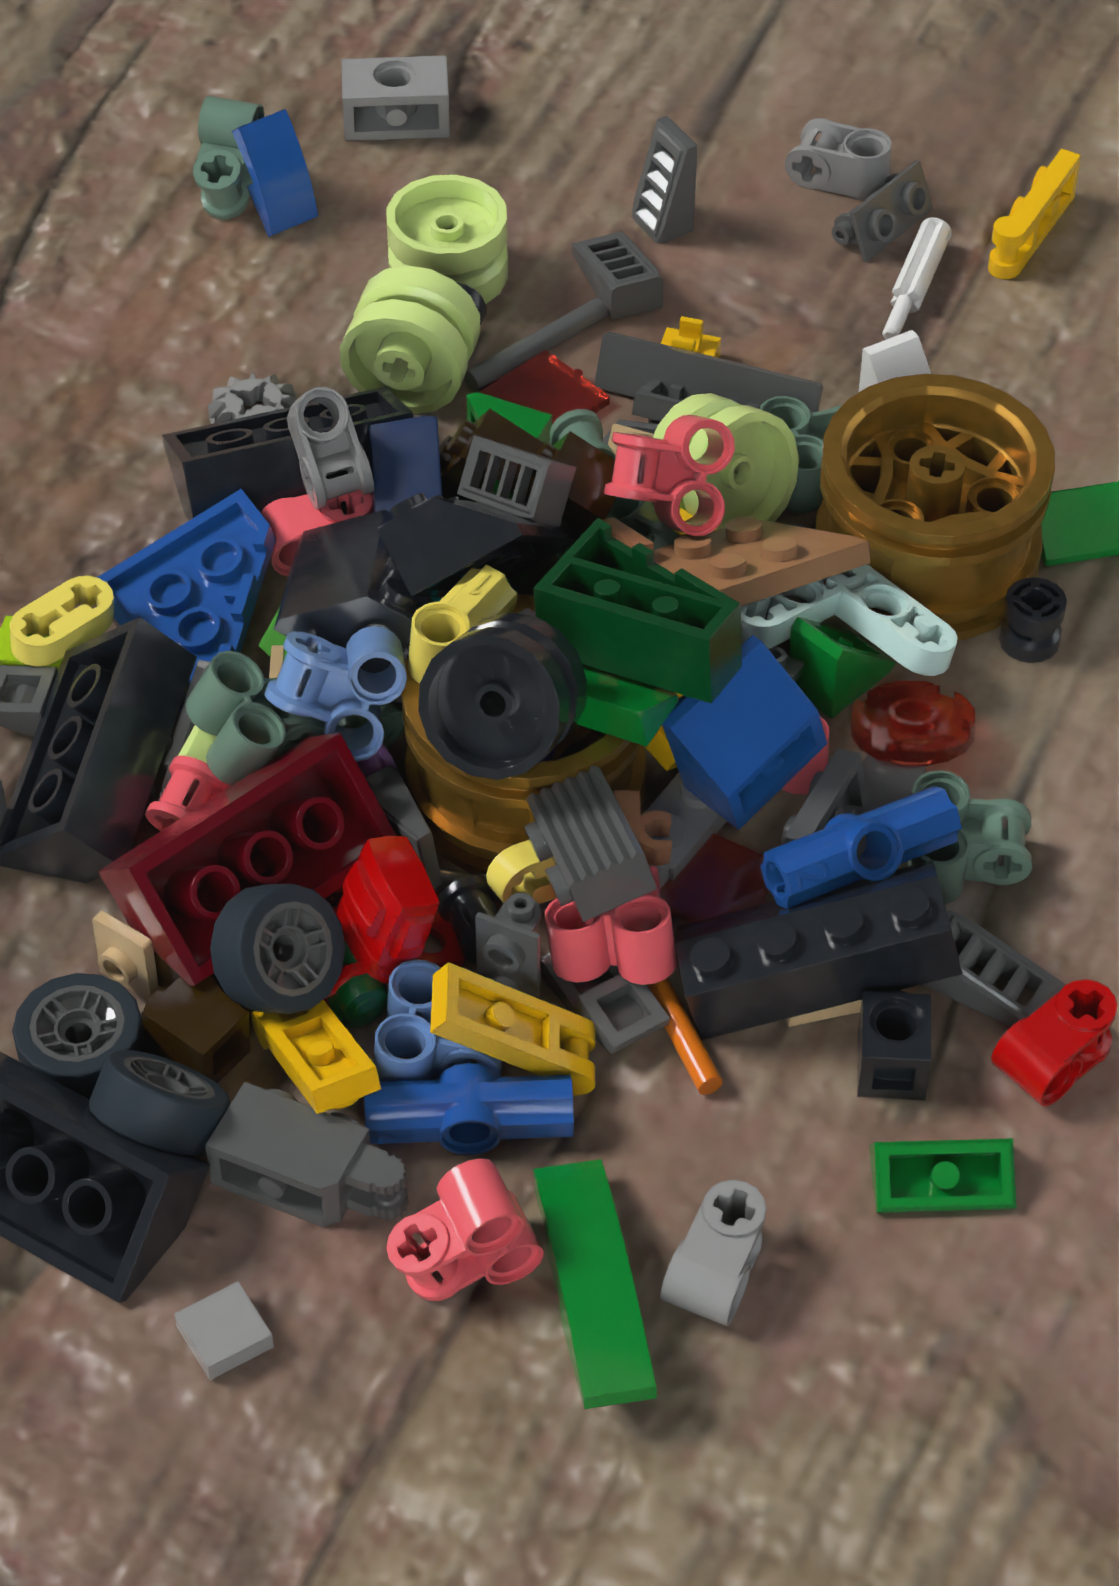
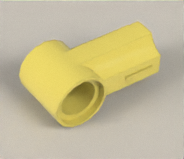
[408,564,517,684]

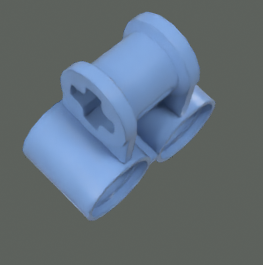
[264,626,407,762]
[373,960,503,1082]

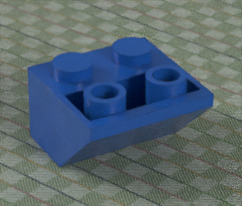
[662,634,827,830]

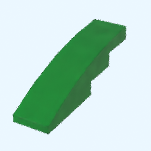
[533,1159,657,1409]

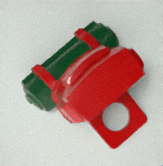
[323,836,466,1028]

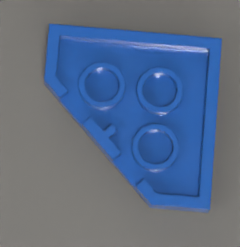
[97,489,276,712]

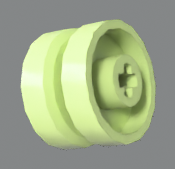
[386,174,508,304]
[340,265,480,414]
[653,393,799,530]

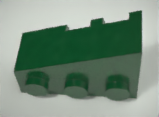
[533,518,742,704]

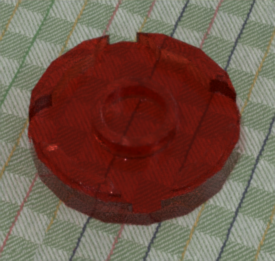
[851,680,975,766]

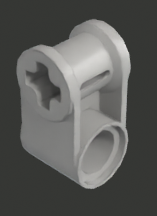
[784,118,892,201]
[287,387,374,509]
[660,1180,767,1326]

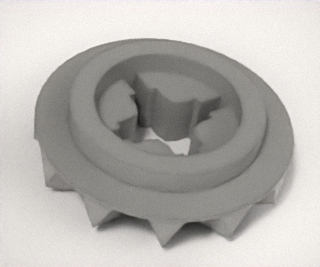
[208,371,297,424]

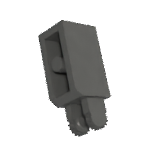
[205,1082,409,1227]

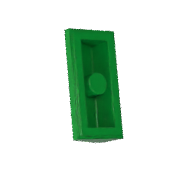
[1041,481,1119,567]
[577,665,678,747]
[869,1138,1017,1213]

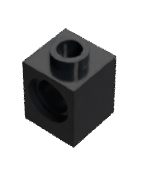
[857,990,931,1100]

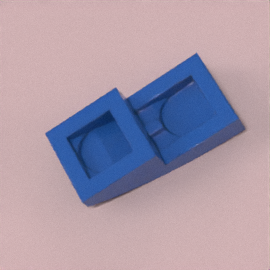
[232,109,318,237]

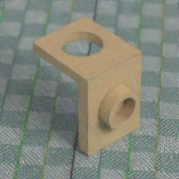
[92,910,161,1000]

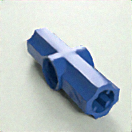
[760,786,962,909]
[364,1063,574,1155]

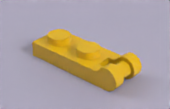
[988,148,1081,280]
[430,962,596,1096]
[251,1000,381,1114]

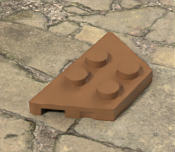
[653,517,870,607]

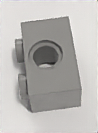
[341,56,450,141]

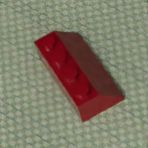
[98,733,397,986]

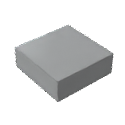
[174,1281,274,1380]

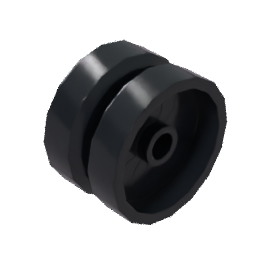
[418,612,587,780]

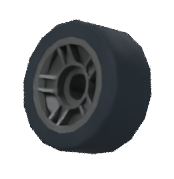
[210,884,345,1014]
[12,973,145,1100]
[89,1050,230,1156]

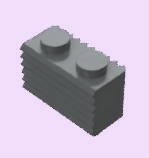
[524,766,657,922]

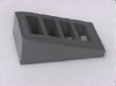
[632,116,697,244]
[571,231,663,321]
[457,435,576,527]
[365,766,442,889]
[922,910,1066,1027]

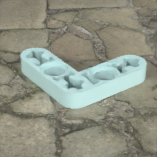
[740,564,958,676]

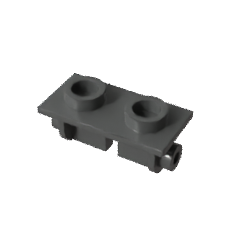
[832,160,933,262]
[475,893,541,999]

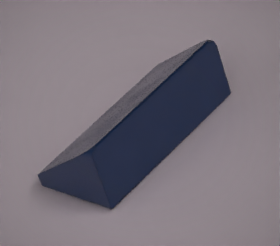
[368,416,442,513]

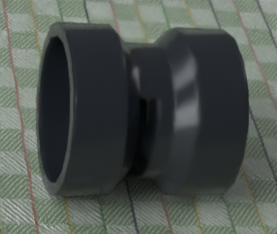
[999,577,1067,663]

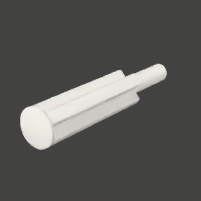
[882,217,952,340]

